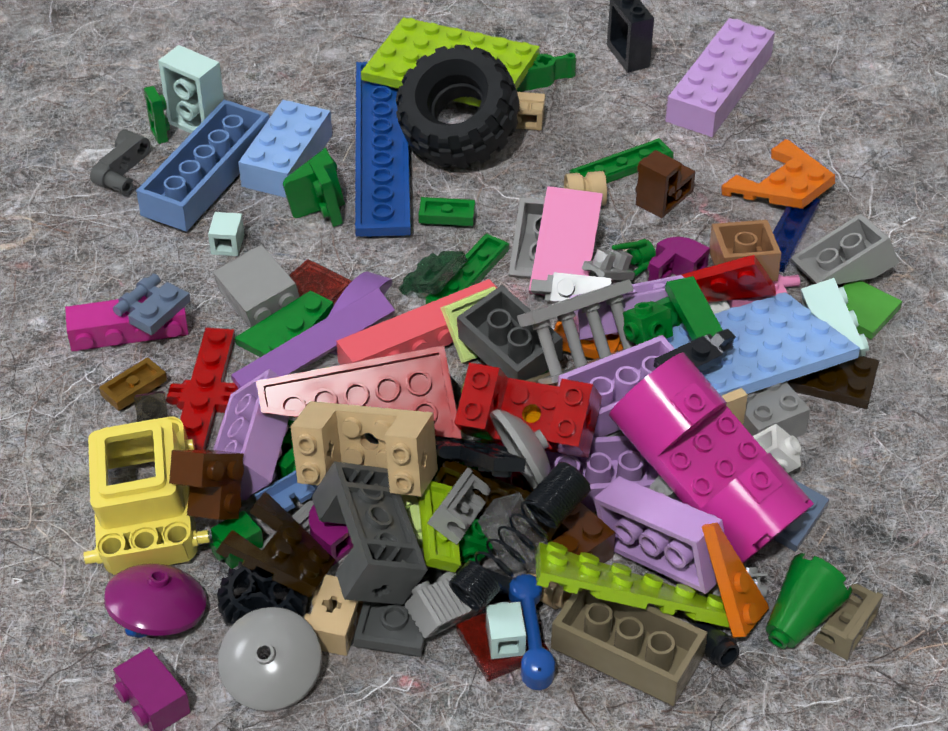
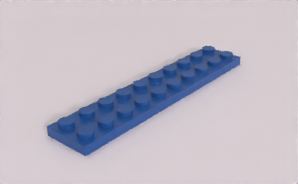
[355,62,411,237]

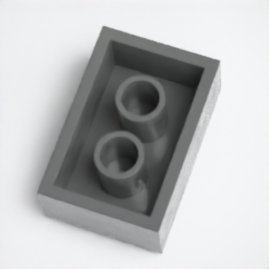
[457,285,563,381]

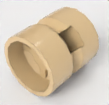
[564,171,607,206]

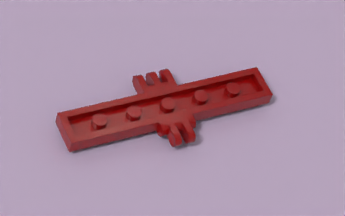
[166,327,238,450]

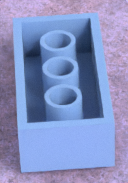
[238,100,332,198]

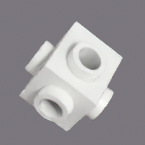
[753,424,801,473]

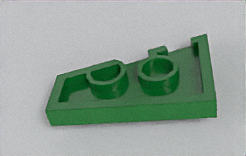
[234,290,334,357]

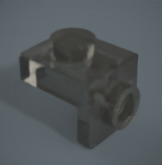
[134,391,169,422]

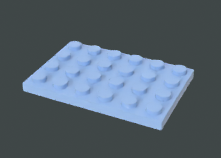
[667,293,860,395]

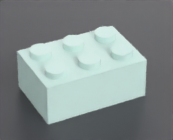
[158,45,224,133]

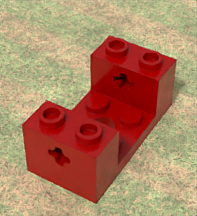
[454,362,602,458]

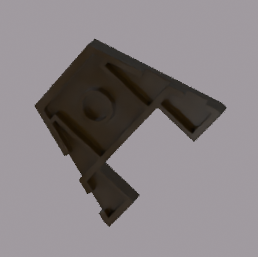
[216,492,335,597]

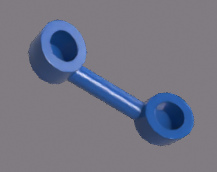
[509,574,556,690]

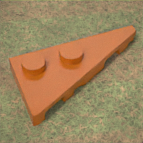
[702,522,769,638]

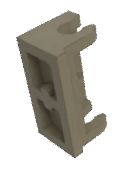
[814,584,883,660]

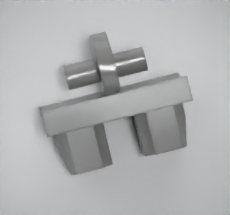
[581,249,635,283]

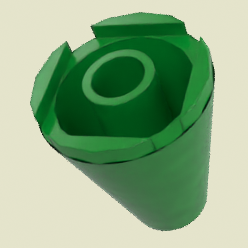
[766,553,853,649]

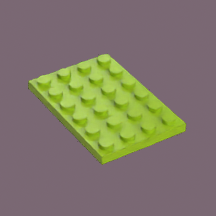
[361,17,540,107]

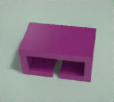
[113,647,191,731]

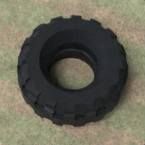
[396,44,520,168]

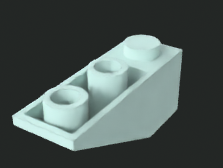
[801,278,869,357]

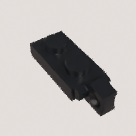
[653,329,736,373]

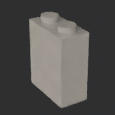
[213,244,300,328]

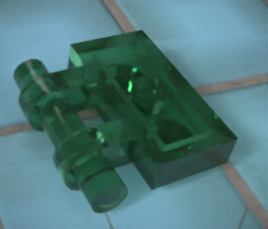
[399,251,468,295]

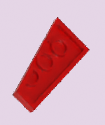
[677,255,776,302]

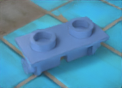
[254,470,319,512]

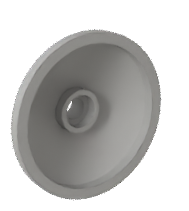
[490,409,550,490]
[218,607,322,712]

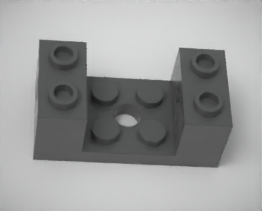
[312,461,427,605]

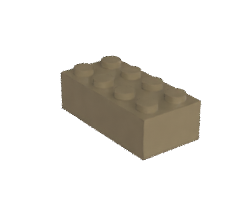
[551,589,708,706]

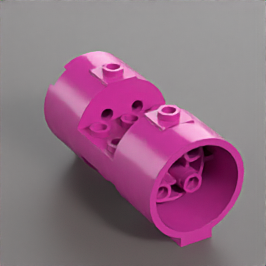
[609,352,814,563]

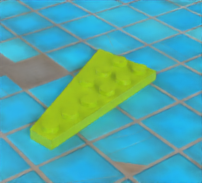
[535,542,730,628]

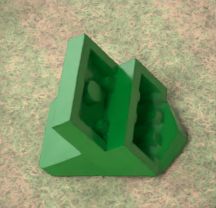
[283,148,345,227]

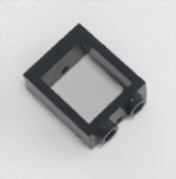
[607,0,654,73]

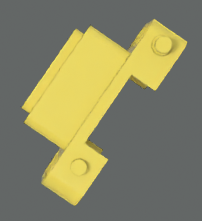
[84,417,210,575]

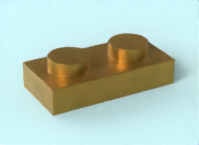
[99,357,167,411]

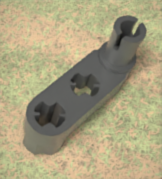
[90,129,150,195]

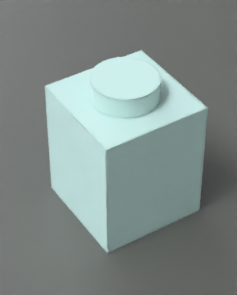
[208,212,244,256]
[486,602,526,659]

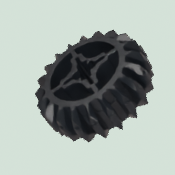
[217,561,309,626]

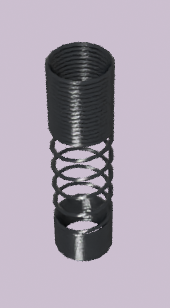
[449,462,591,612]

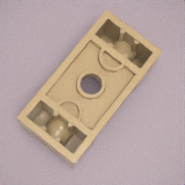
[290,401,438,496]

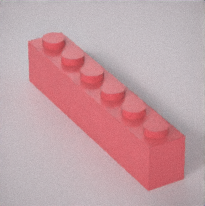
[336,279,497,365]

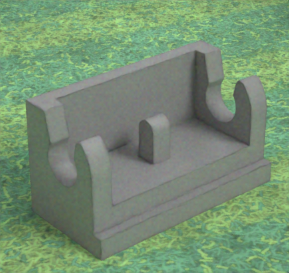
[427,467,491,545]

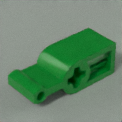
[516,53,576,92]

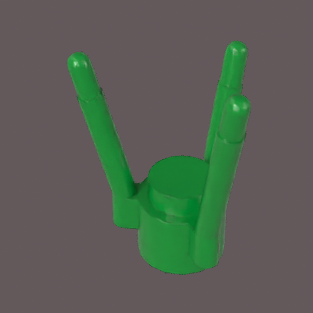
[612,238,656,281]

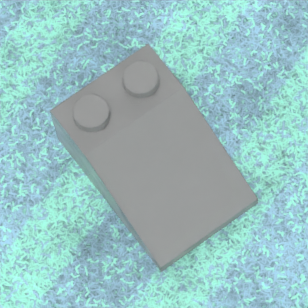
[508,197,545,279]
[790,214,899,284]

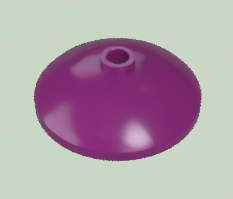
[104,563,206,636]

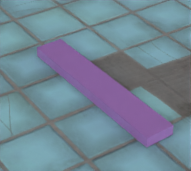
[231,288,395,389]

